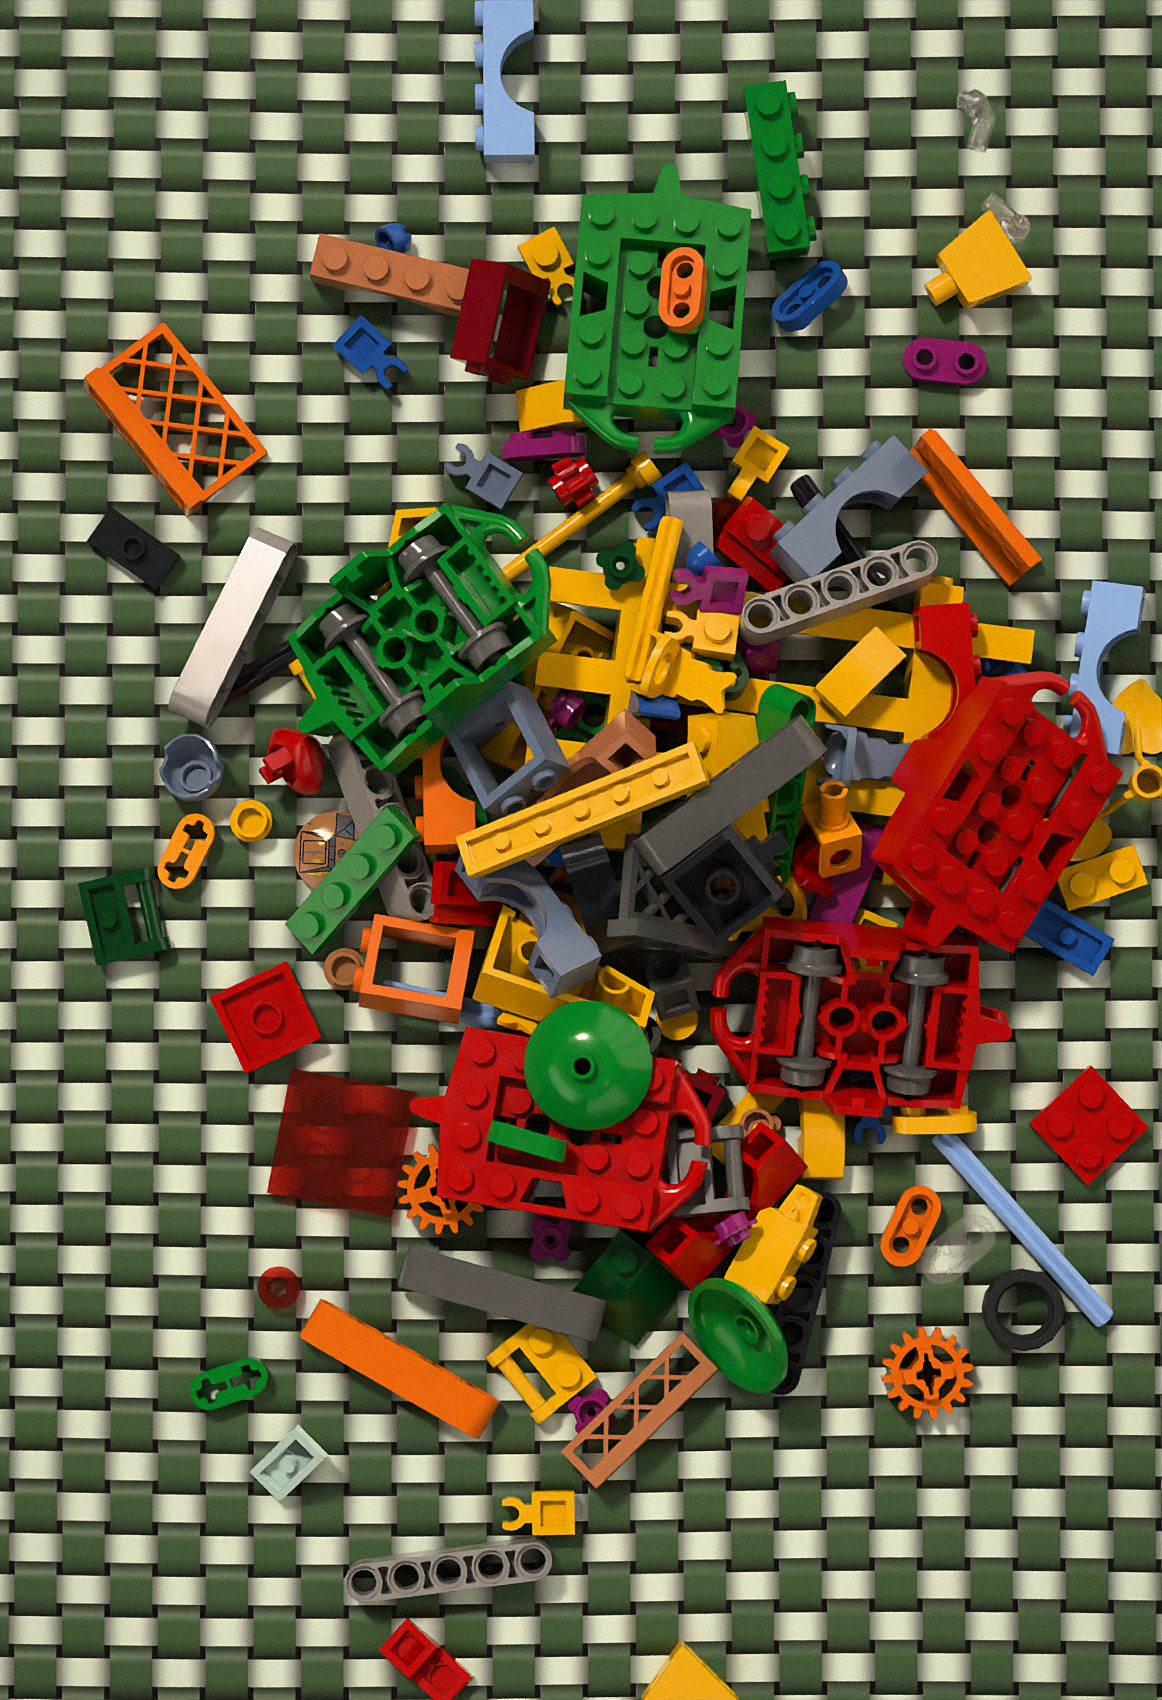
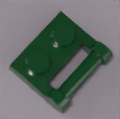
[78,867,172,966]

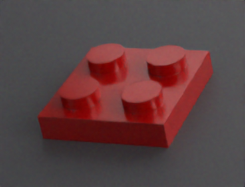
[210,961,323,1074]
[1028,1065,1149,1185]

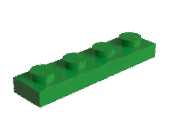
[285,805,422,954]

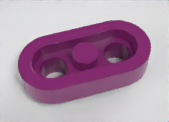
[902,337,987,386]
[501,429,586,462]

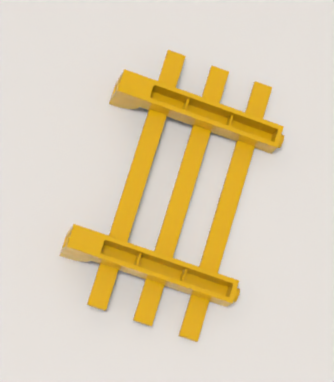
[524,537,1035,887]

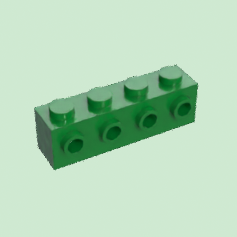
[742,80,816,261]

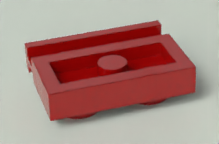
[713,496,790,592]
[429,861,510,927]

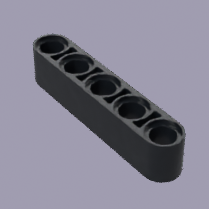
[559,833,649,989]
[770,1190,841,1395]

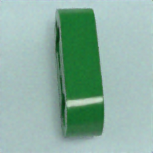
[486,1120,570,1163]
[190,1357,269,1410]

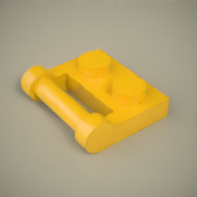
[485,1323,597,1424]

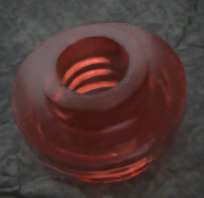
[257,1266,300,1309]

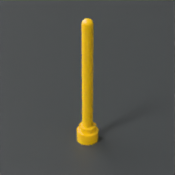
[502,451,663,582]

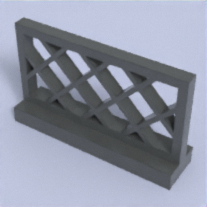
[607,833,752,963]

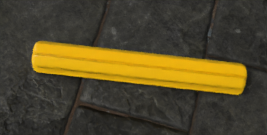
[623,516,683,683]

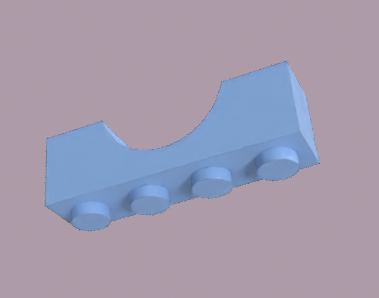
[475,0,535,163]
[1063,580,1146,758]

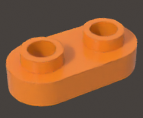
[658,247,708,333]
[879,1185,941,1267]

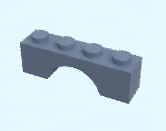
[768,435,928,583]
[455,854,602,999]

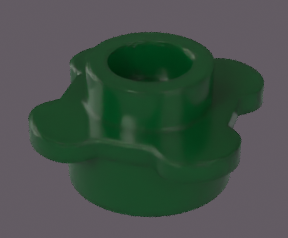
[596,541,645,590]

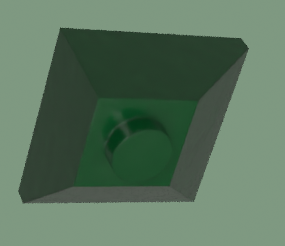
[572,1228,683,1346]

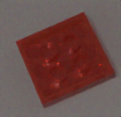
[267,1068,416,1217]

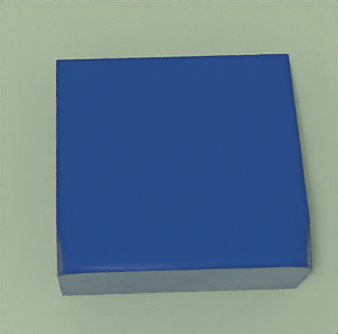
[628,684,681,722]

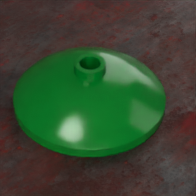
[524,1001,653,1130]
[688,1278,788,1393]

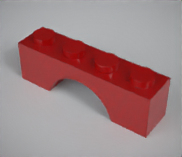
[912,603,981,739]
[645,1121,808,1291]

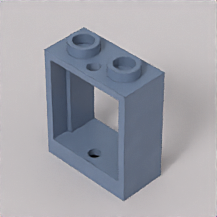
[446,681,570,817]

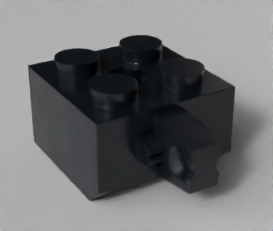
[662,822,789,948]

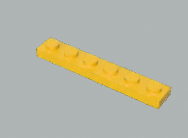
[455,741,711,880]

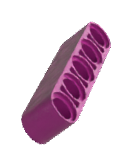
[800,816,884,1010]

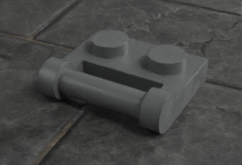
[667,1125,751,1219]

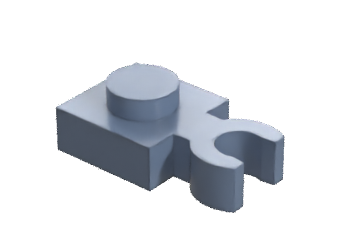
[444,443,523,511]

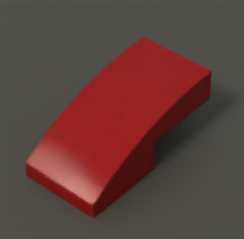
[379,1618,474,1700]

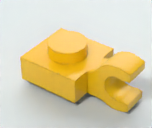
[726,426,790,505]

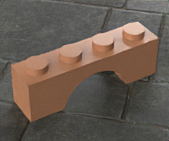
[310,233,469,318]
[525,709,656,867]

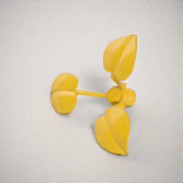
[1043,679,1162,862]

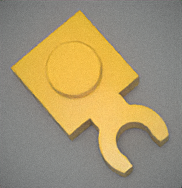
[517,227,574,308]
[664,609,740,661]
[502,1490,575,1535]

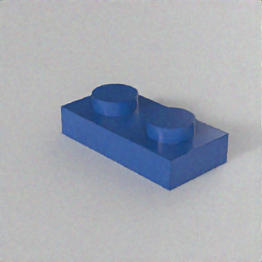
[1024,899,1115,976]

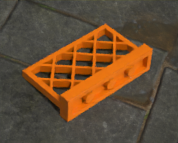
[83,322,268,518]
[910,428,1042,587]

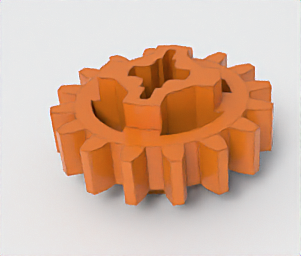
[397,1143,485,1235]
[881,1326,974,1419]

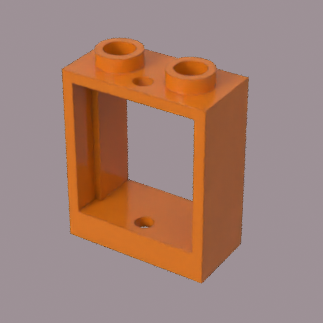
[352,914,475,1024]

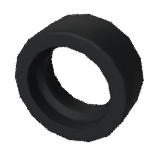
[981,1268,1065,1351]

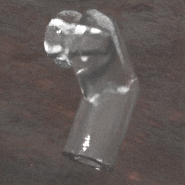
[957,89,996,153]
[980,192,1031,243]

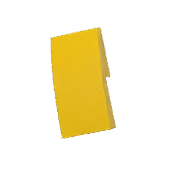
[812,626,906,720]
[797,1098,845,1180]

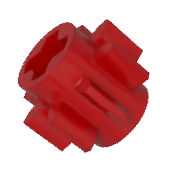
[547,455,599,508]

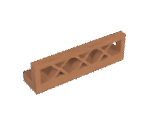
[561,1332,719,1488]

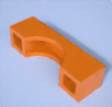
[415,735,476,854]

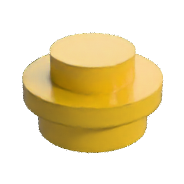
[230,800,273,842]

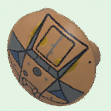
[293,811,359,890]

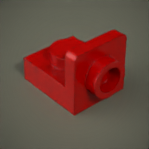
[791,832,851,898]

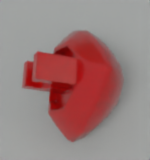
[259,727,325,795]

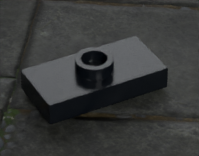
[87,507,181,591]

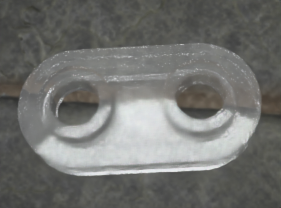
[920,1214,996,1284]

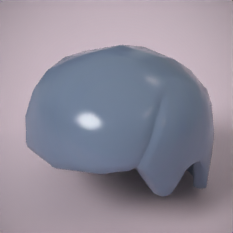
[159,734,224,802]

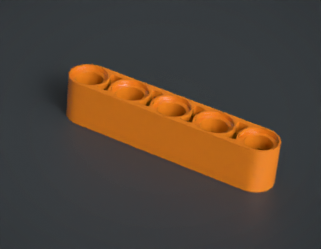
[299,1299,500,1439]

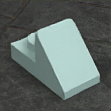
[250,1424,328,1502]

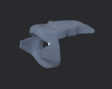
[816,723,912,790]

